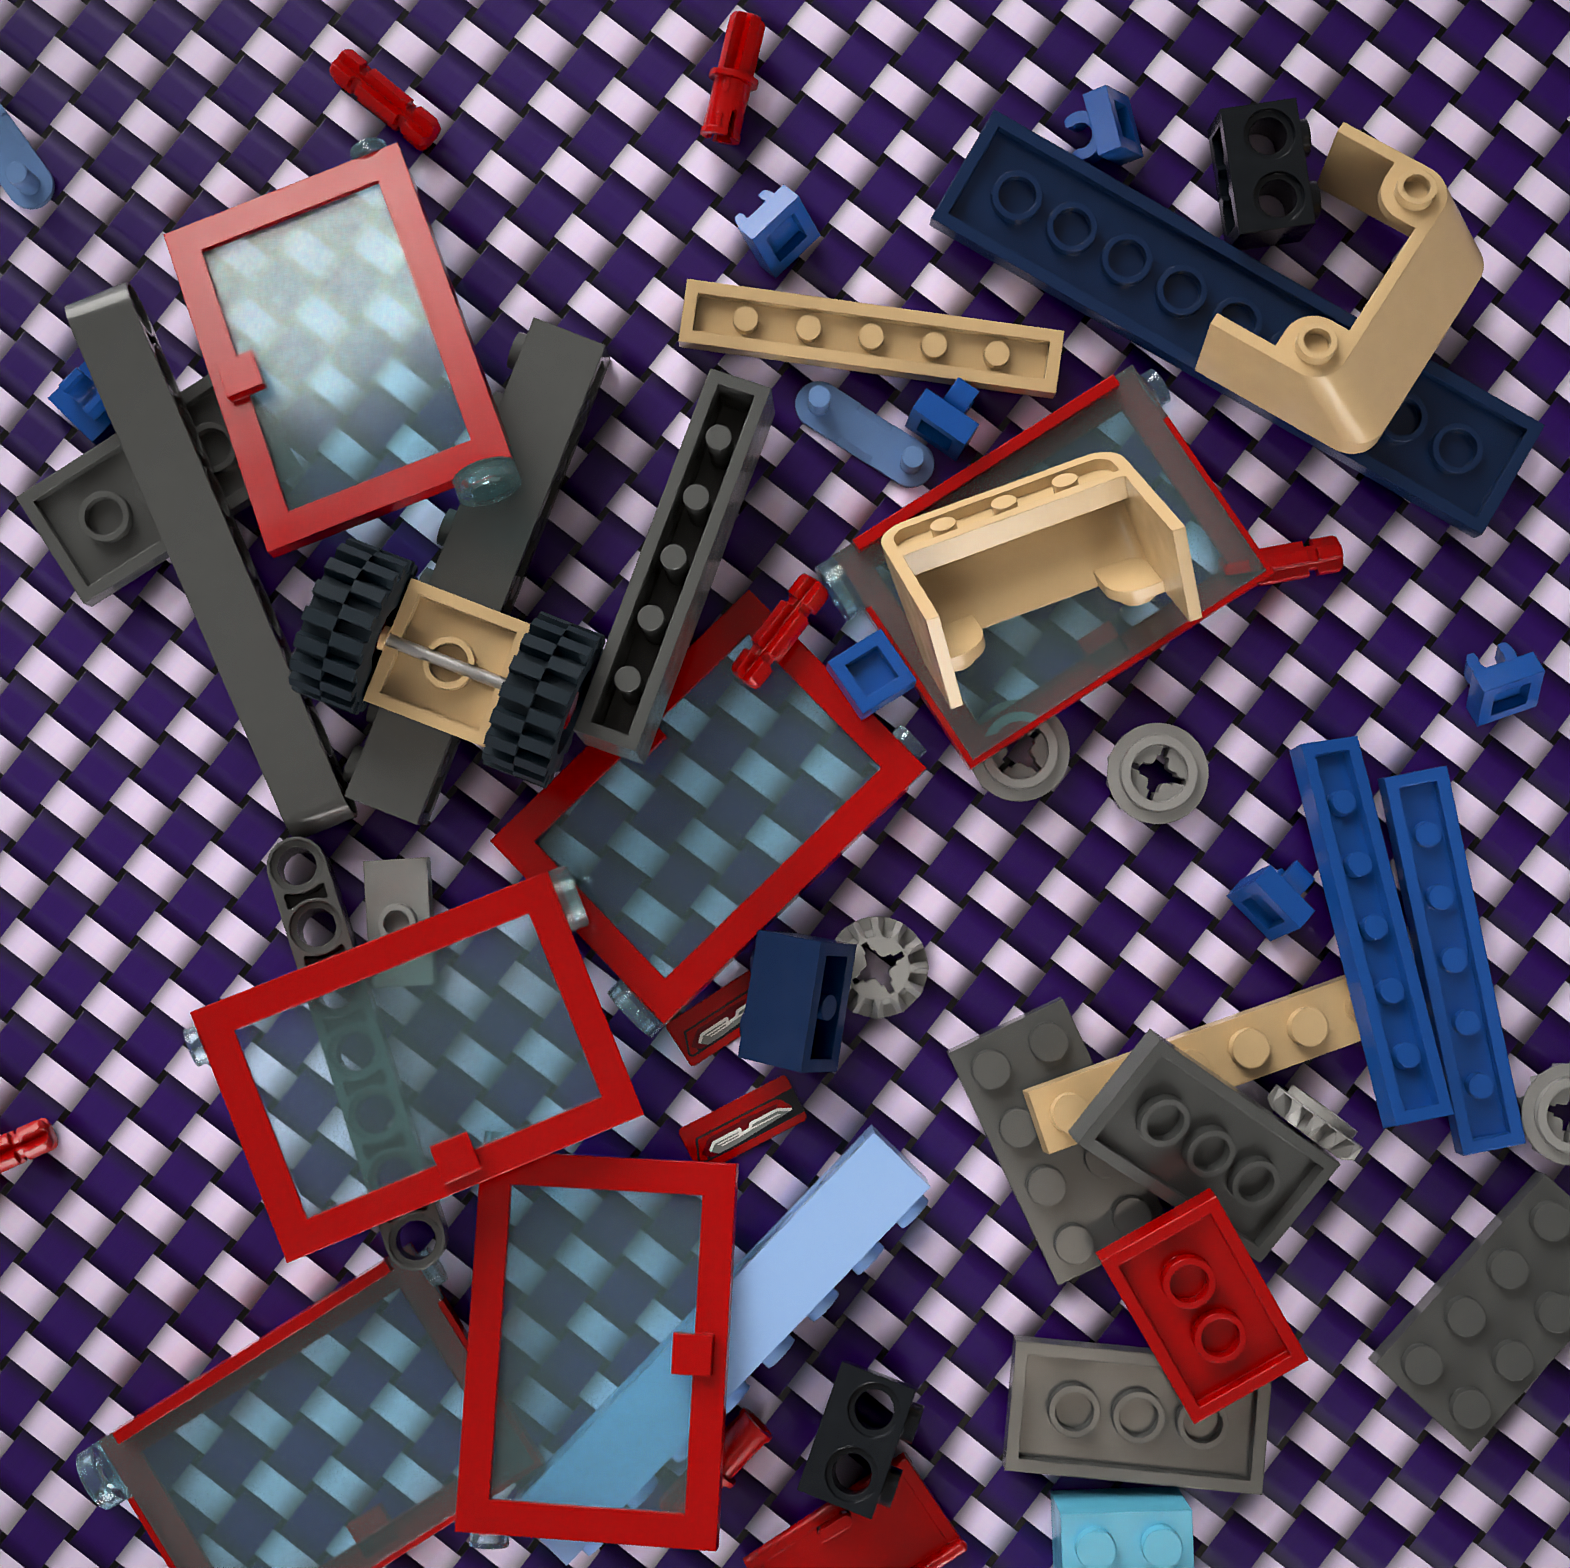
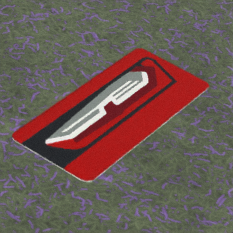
[666,970,751,1066]
[679,1075,807,1163]

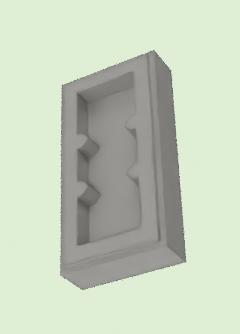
[363,857,438,989]

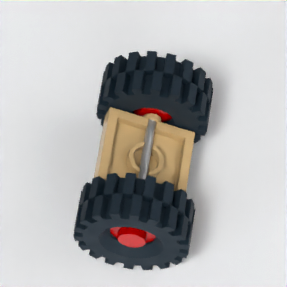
[288,538,605,788]

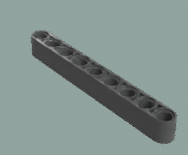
[65,281,358,838]

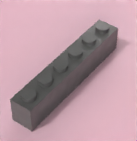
[573,368,775,765]

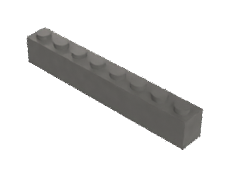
[343,317,611,825]

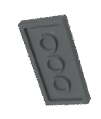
[16,374,305,607]
[946,997,1165,1286]
[1068,1029,1341,1263]
[1368,1171,1570,1452]
[1002,1335,1272,1495]

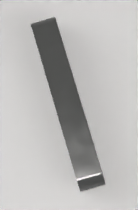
[266,836,449,1271]

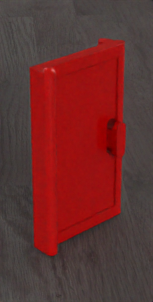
[743,1452,968,1568]

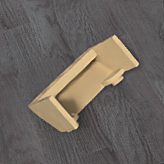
[1195,122,1484,454]
[881,452,1203,709]

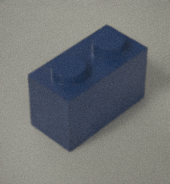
[738,930,857,1073]

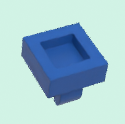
[1064,85,1144,166]
[734,184,821,279]
[48,361,115,445]
[905,377,980,461]
[826,628,917,721]
[1464,642,1545,727]
[1226,860,1315,941]

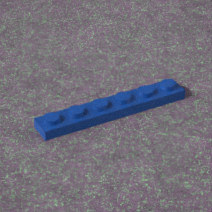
[1289,736,1454,1128]
[1377,766,1526,1156]

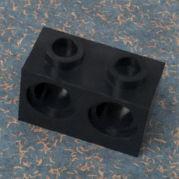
[1207,98,1321,250]
[797,1360,925,1519]

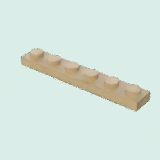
[678,279,1064,399]
[1022,975,1361,1154]

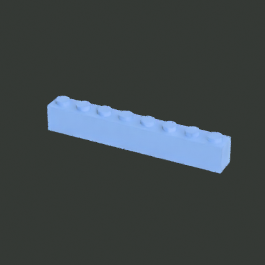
[515,1124,930,1566]

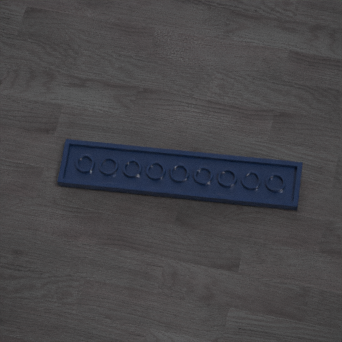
[929,109,1545,538]

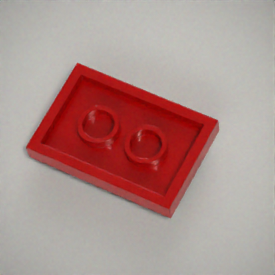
[1095,1188,1309,1425]

